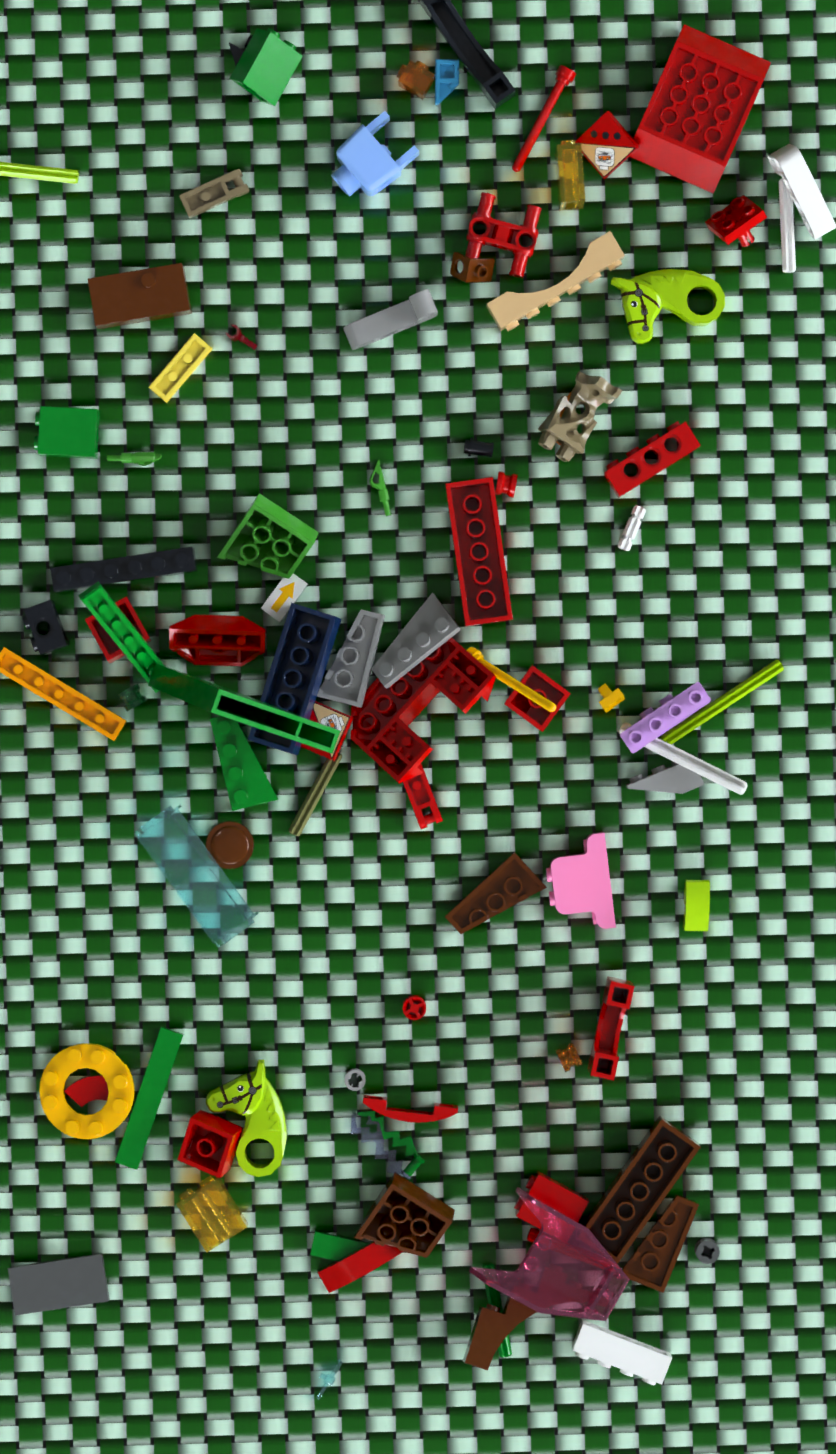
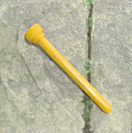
[467,647,556,712]

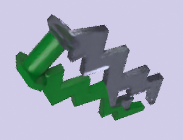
[351,1111,425,1179]

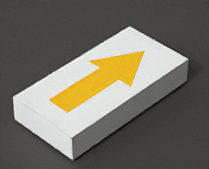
[261,573,308,622]

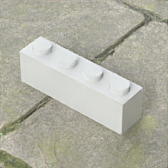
[572,1319,672,1385]

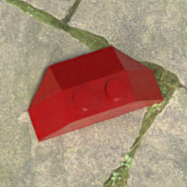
[169,614,265,666]

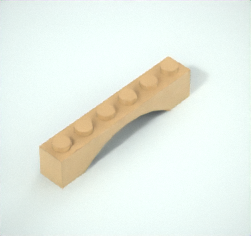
[486,231,625,331]

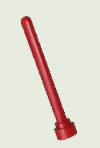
[512,65,576,172]

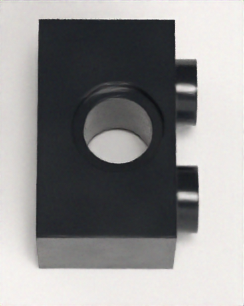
[22,600,69,655]

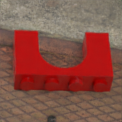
[587,976,635,1081]

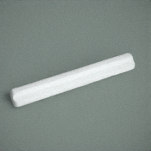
[779,179,796,273]

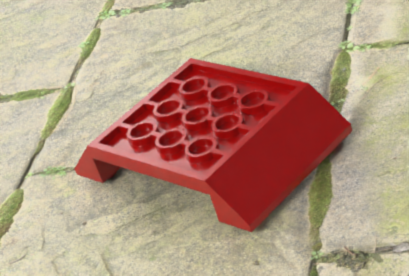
[630,24,771,194]

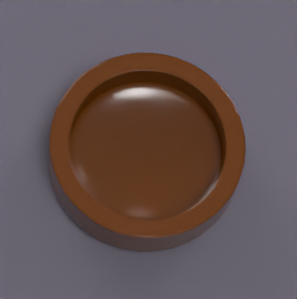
[206,821,254,869]

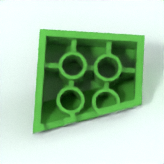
[217,493,319,579]

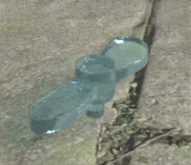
[316,1359,342,1400]

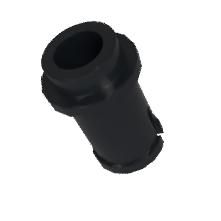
[464,438,494,458]

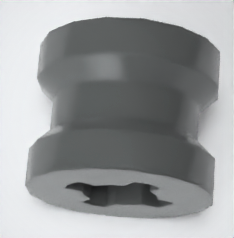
[694,1237,720,1264]

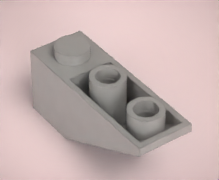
[626,762,704,794]

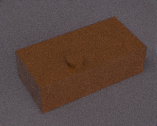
[88,263,192,330]

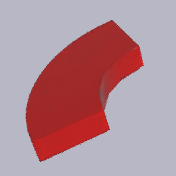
[64,1075,109,1107]

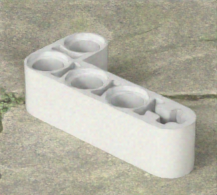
[768,144,836,240]

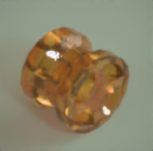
[556,1043,582,1072]

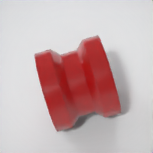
[495,471,518,498]
[403,995,426,1020]

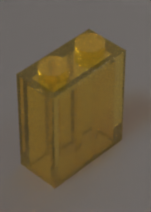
[555,140,585,211]
[176,1175,248,1253]

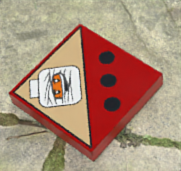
[574,111,640,179]
[301,701,354,761]

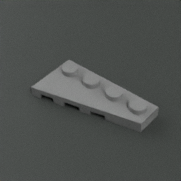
[371,593,461,689]
[317,609,385,708]

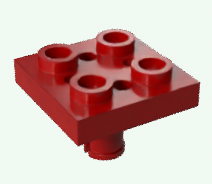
[705,195,767,247]

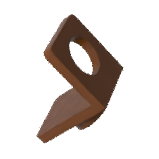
[450,252,495,283]

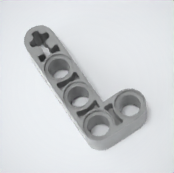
[343,289,438,350]

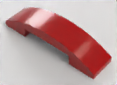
[363,1095,458,1123]
[317,1241,403,1293]

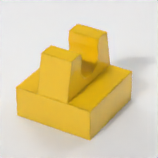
[598,683,625,713]

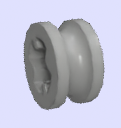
[344,1068,366,1091]

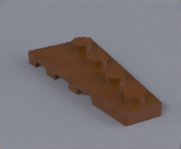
[445,852,547,934]
[619,1194,699,1293]

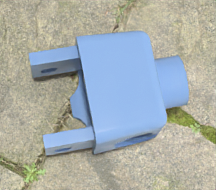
[331,111,419,197]

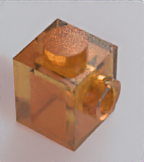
[397,60,435,100]

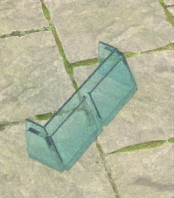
[134,805,259,948]

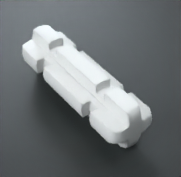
[618,505,646,551]

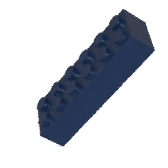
[248,603,341,755]

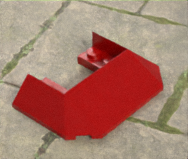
[351,637,496,784]

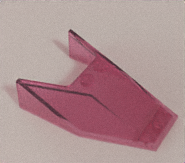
[469,1187,630,1321]

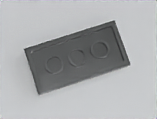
[8,1253,110,1316]

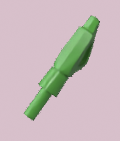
[107,452,162,466]
[369,460,391,517]

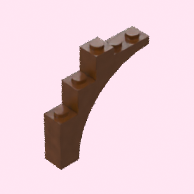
[462,1263,610,1370]

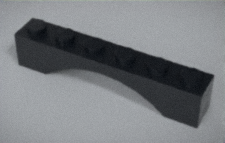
[417,0,515,110]
[50,547,198,593]

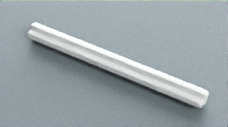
[619,722,747,795]

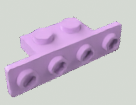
[620,682,711,753]

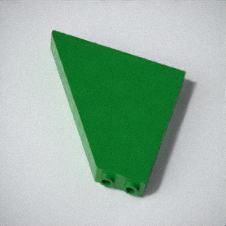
[148,663,340,753]

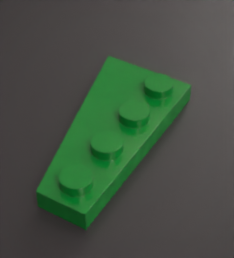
[210,716,279,811]

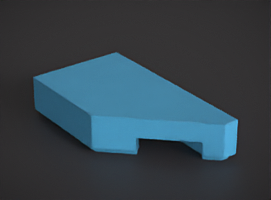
[435,59,459,105]

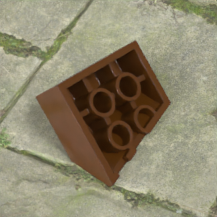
[354,1172,455,1258]

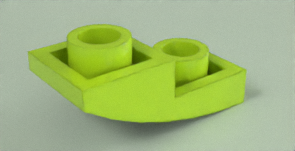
[683,880,710,931]

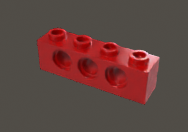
[604,421,701,498]

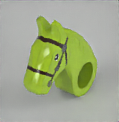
[611,269,725,344]
[206,1060,287,1177]

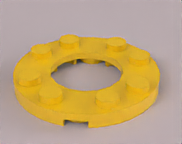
[39,1043,134,1139]

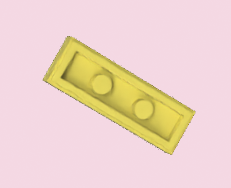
[148,333,213,403]

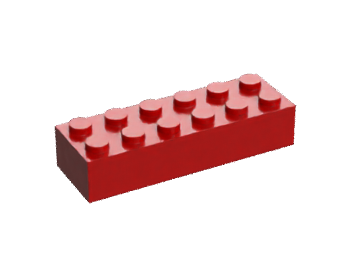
[445,477,513,627]

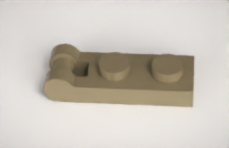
[179,169,250,219]

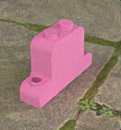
[546,832,616,929]

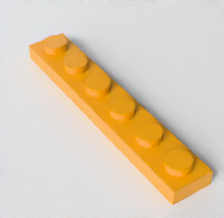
[0,647,127,741]

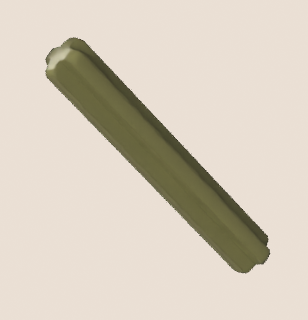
[289,753,342,837]

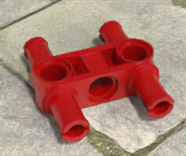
[465,192,542,278]

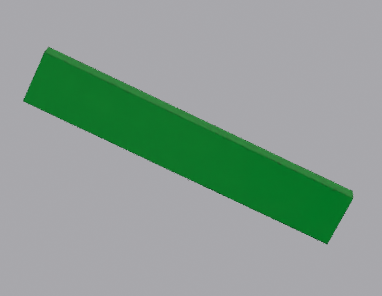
[78,582,165,693]
[115,1026,184,1170]

